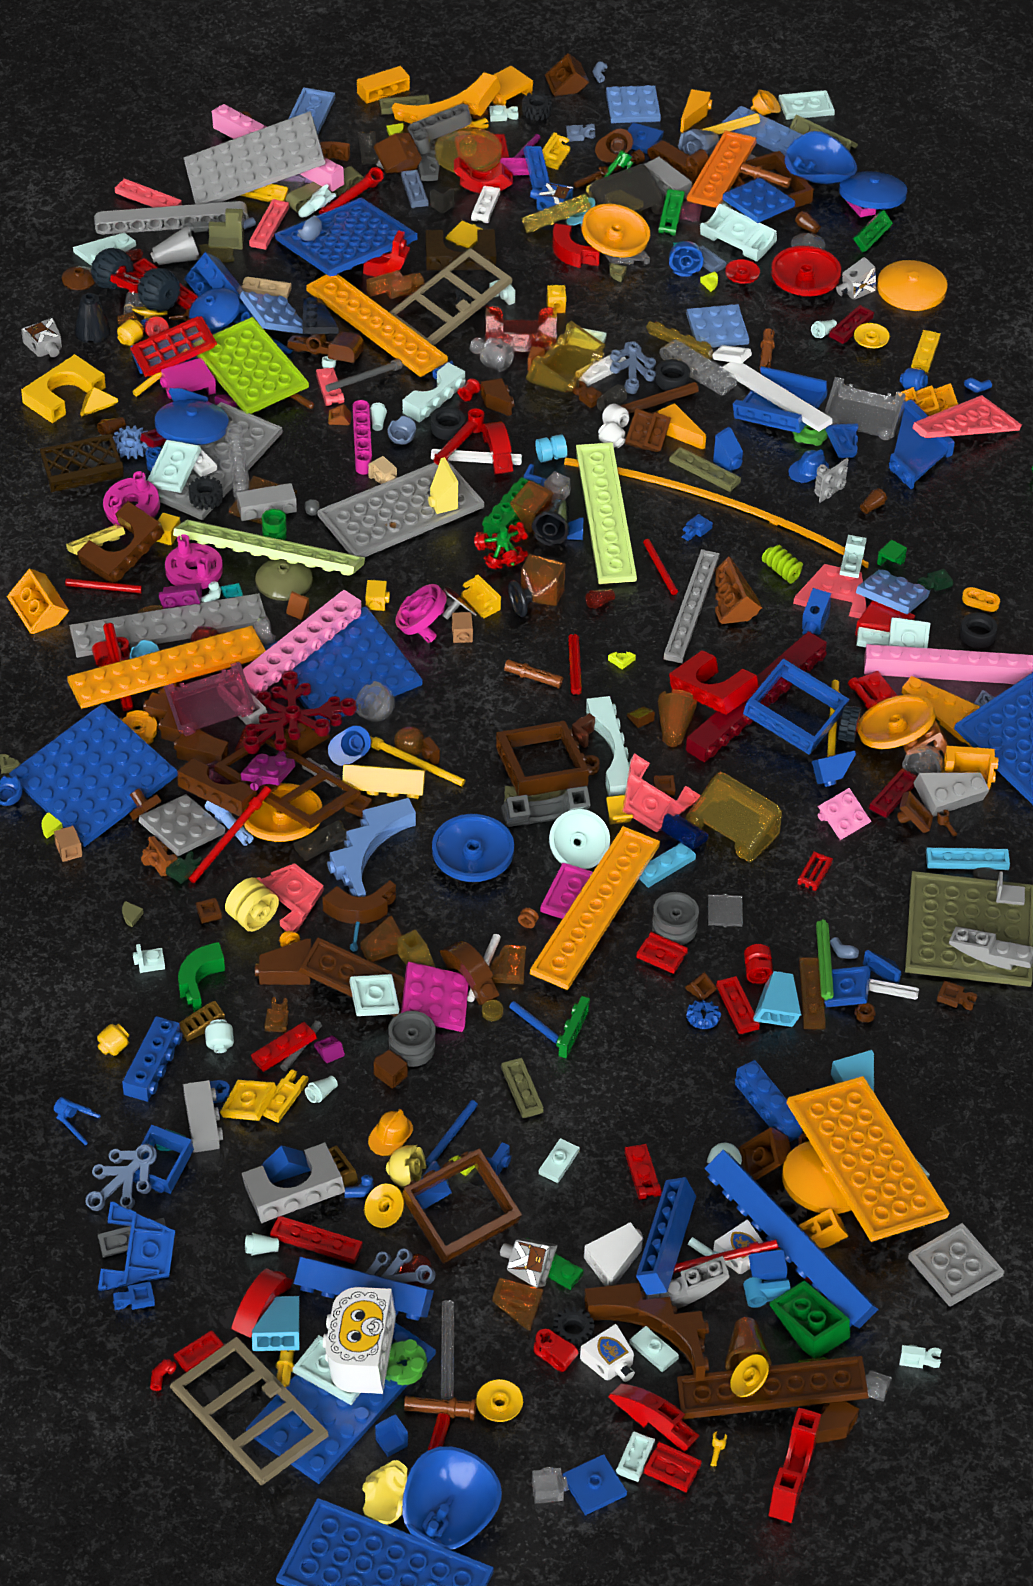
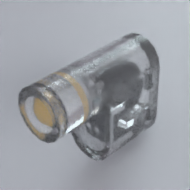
[123,292,145,317]

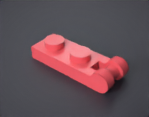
[316,367,344,406]

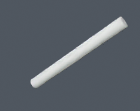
[467,934,501,1002]

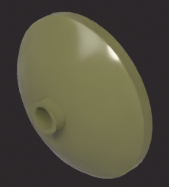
[255,559,313,601]

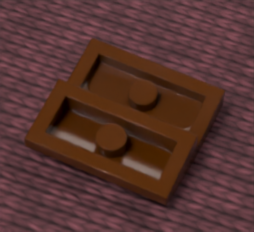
[624,409,671,452]

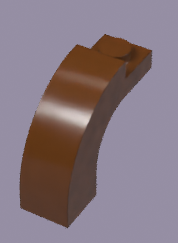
[323,880,396,924]
[439,941,499,1005]

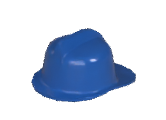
[788,449,829,483]
[328,726,371,766]

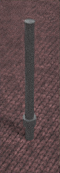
[325,359,405,392]

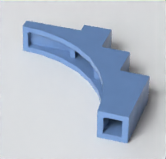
[327,798,416,897]

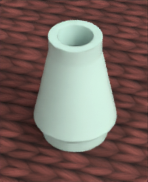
[811,320,837,338]
[369,403,387,431]
[305,1076,338,1103]
[245,1233,279,1256]

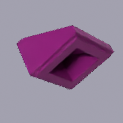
[215,394,238,408]
[314,1036,344,1063]

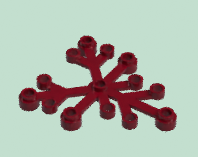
[243,671,357,754]

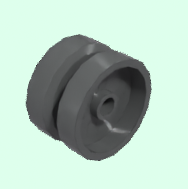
[652,892,699,945]
[389,1011,435,1067]

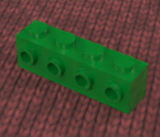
[482,477,541,538]

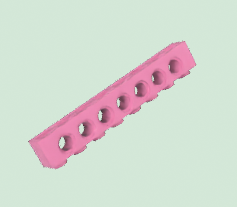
[237,590,361,696]

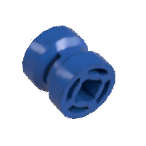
[146,447,162,472]

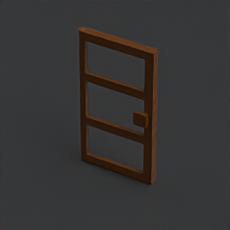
[214,738,361,829]

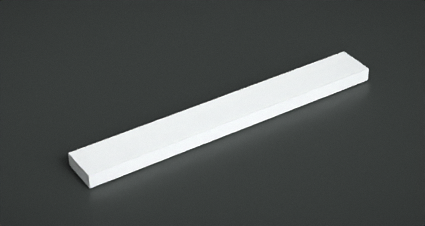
[722,362,832,432]

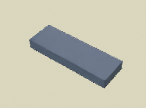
[401,170,428,208]

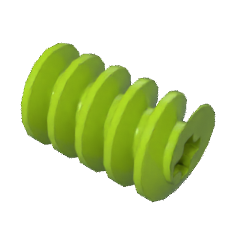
[762,545,803,584]

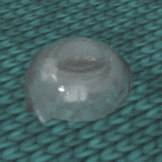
[253,616,276,646]

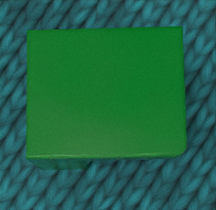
[877,539,907,566]

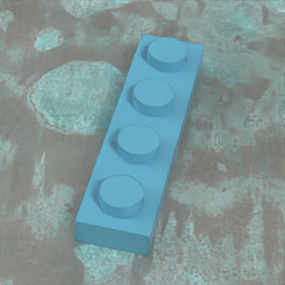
[926,848,1010,870]

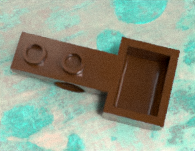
[287,331,364,363]

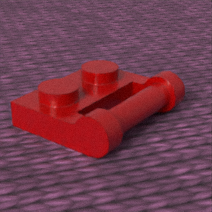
[848,671,898,710]

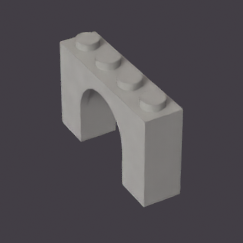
[241,1143,345,1223]

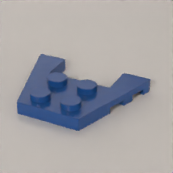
[98,1202,175,1291]

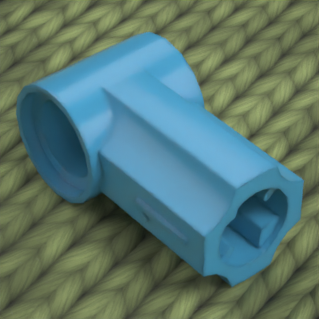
[743,1277,790,1308]

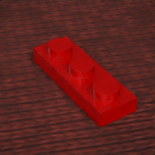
[716,976,760,1035]
[251,1022,317,1072]

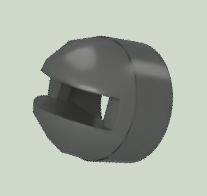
[305,499,320,516]

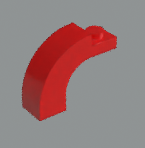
[454,156,513,193]
[552,223,600,268]
[363,230,410,277]
[481,421,513,475]
[231,1268,293,1338]

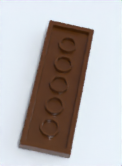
[299,937,405,1017]

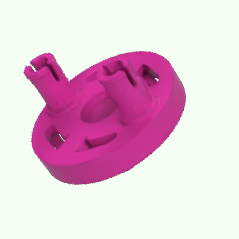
[103,471,160,528]
[165,534,223,589]
[395,584,447,643]

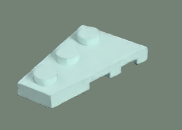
[73,233,136,266]

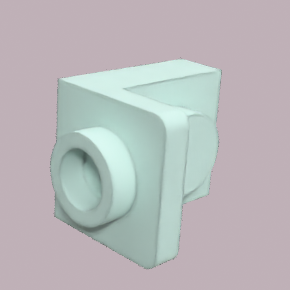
[489,279,515,305]
[133,944,165,973]

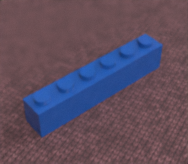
[636,1177,696,1295]
[294,1257,434,1321]

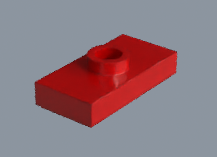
[174,1330,224,1373]

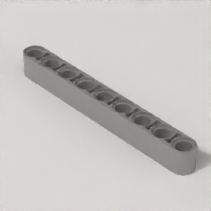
[94,201,248,235]

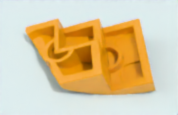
[898,383,958,416]

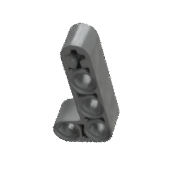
[408,104,472,154]

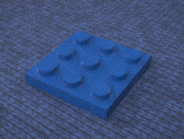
[722,178,795,223]

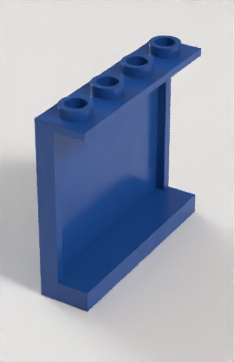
[733,366,828,433]

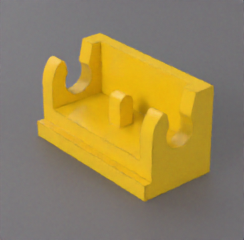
[542,133,571,170]
[461,575,501,618]

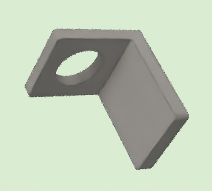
[996,871,1025,905]

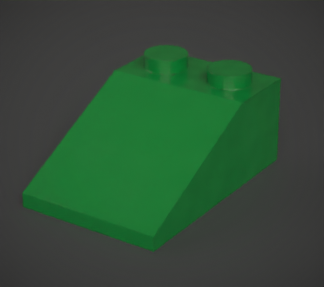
[770,1280,850,1360]

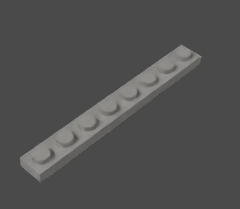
[664,549,720,663]

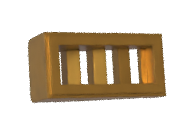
[179,1001,225,1041]
[328,1145,358,1188]

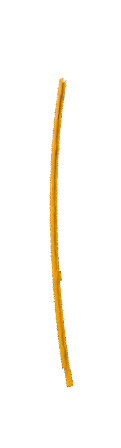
[564,458,869,568]

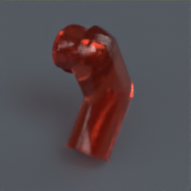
[126,249,143,261]

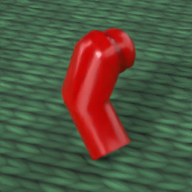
[150,1359,176,1391]

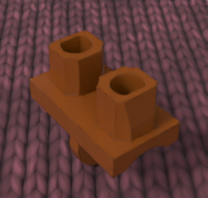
[141,836,178,876]

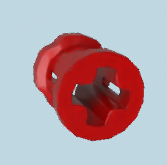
[458,378,481,402]

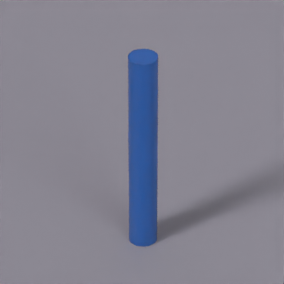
[509,1001,559,1044]

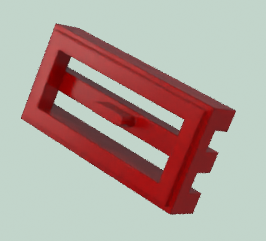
[797,852,833,891]

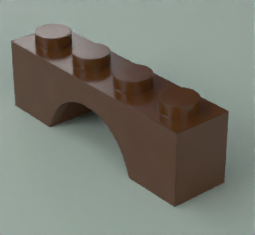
[178,759,257,816]

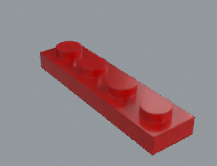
[270,1216,363,1264]

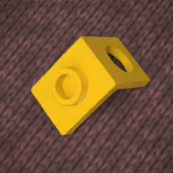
[606,795,633,825]

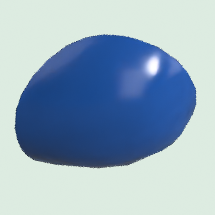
[785,131,857,184]
[402,1447,502,1550]

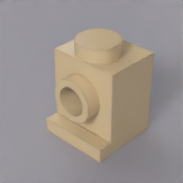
[368,456,397,484]

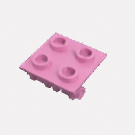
[818,788,871,840]

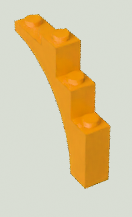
[391,73,501,124]

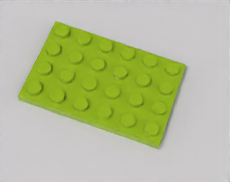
[193,317,309,414]

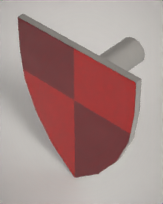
[442,587,477,620]

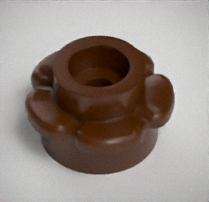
[855,1003,876,1022]

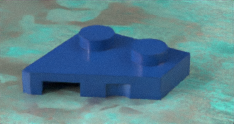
[825,424,858,458]

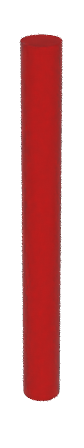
[643,539,678,595]
[65,578,142,593]

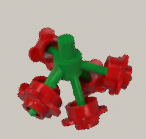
[474,522,528,569]

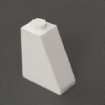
[584,1222,644,1286]

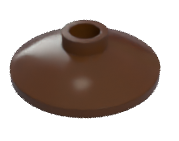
[62,266,95,290]

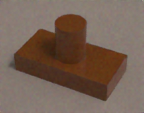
[129,788,161,821]
[897,791,933,833]

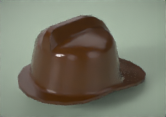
[595,129,633,162]

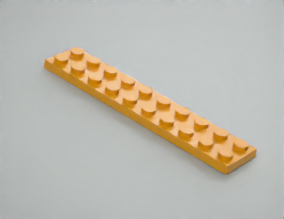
[306,274,448,377]
[68,626,266,709]
[530,826,660,990]

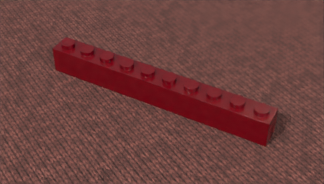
[686,631,827,762]

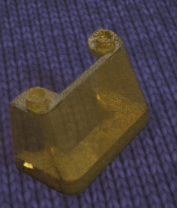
[526,321,605,393]
[686,772,782,863]

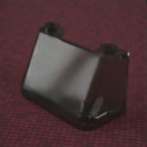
[588,164,665,214]

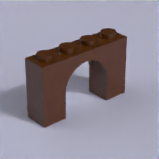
[77,501,164,583]

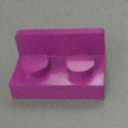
[159,583,202,609]

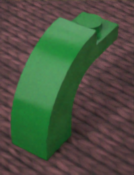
[178,942,225,1012]

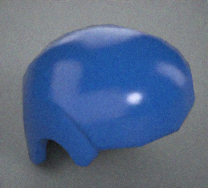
[0,775,22,806]

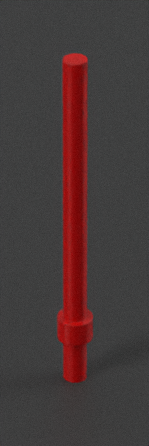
[188,786,271,883]
[673,1239,778,1274]

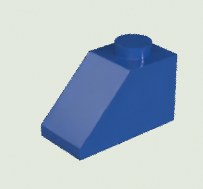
[713,427,743,472]
[812,751,856,787]

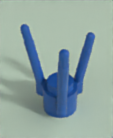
[54,1097,100,1145]

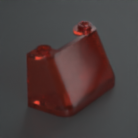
[485,306,557,352]

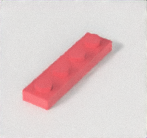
[115,179,182,208]
[249,199,289,250]

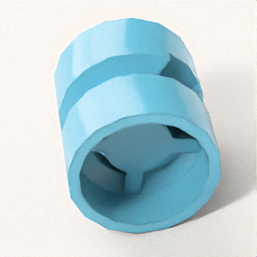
[535,434,567,462]

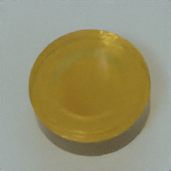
[482,1000,503,1021]

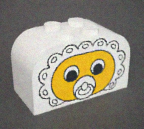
[323,1287,396,1394]

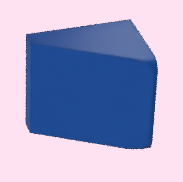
[566,518,584,540]

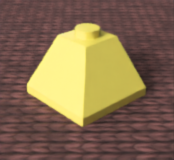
[428,457,458,514]

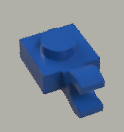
[682,514,713,541]
[113,1282,155,1310]

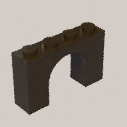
[426,229,496,270]

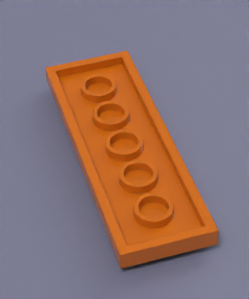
[687,130,756,208]

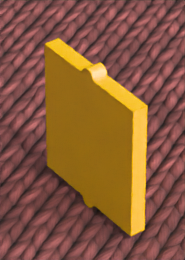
[446,221,481,249]

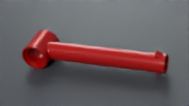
[319,167,384,215]
[434,408,484,465]

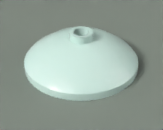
[549,809,610,870]

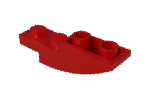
[609,1383,699,1453]

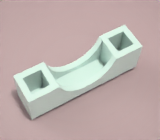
[403,362,466,423]

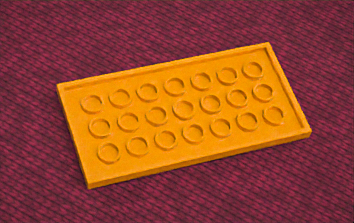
[786,1076,949,1242]

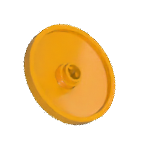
[581,204,650,257]
[877,260,947,311]
[857,695,936,749]
[244,783,322,842]
[782,1141,851,1214]

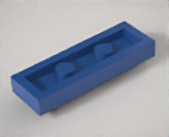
[524,146,550,190]

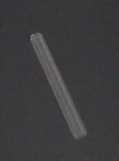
[441,1300,454,1400]

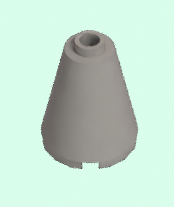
[150,226,200,265]

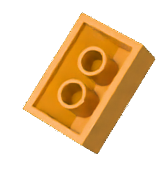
[7,568,69,634]

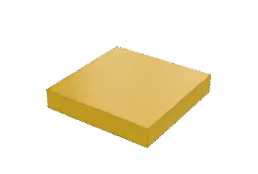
[220,1080,277,1121]

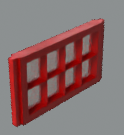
[130,316,217,377]

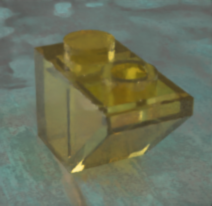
[397,930,436,968]

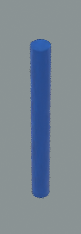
[425,1100,478,1167]

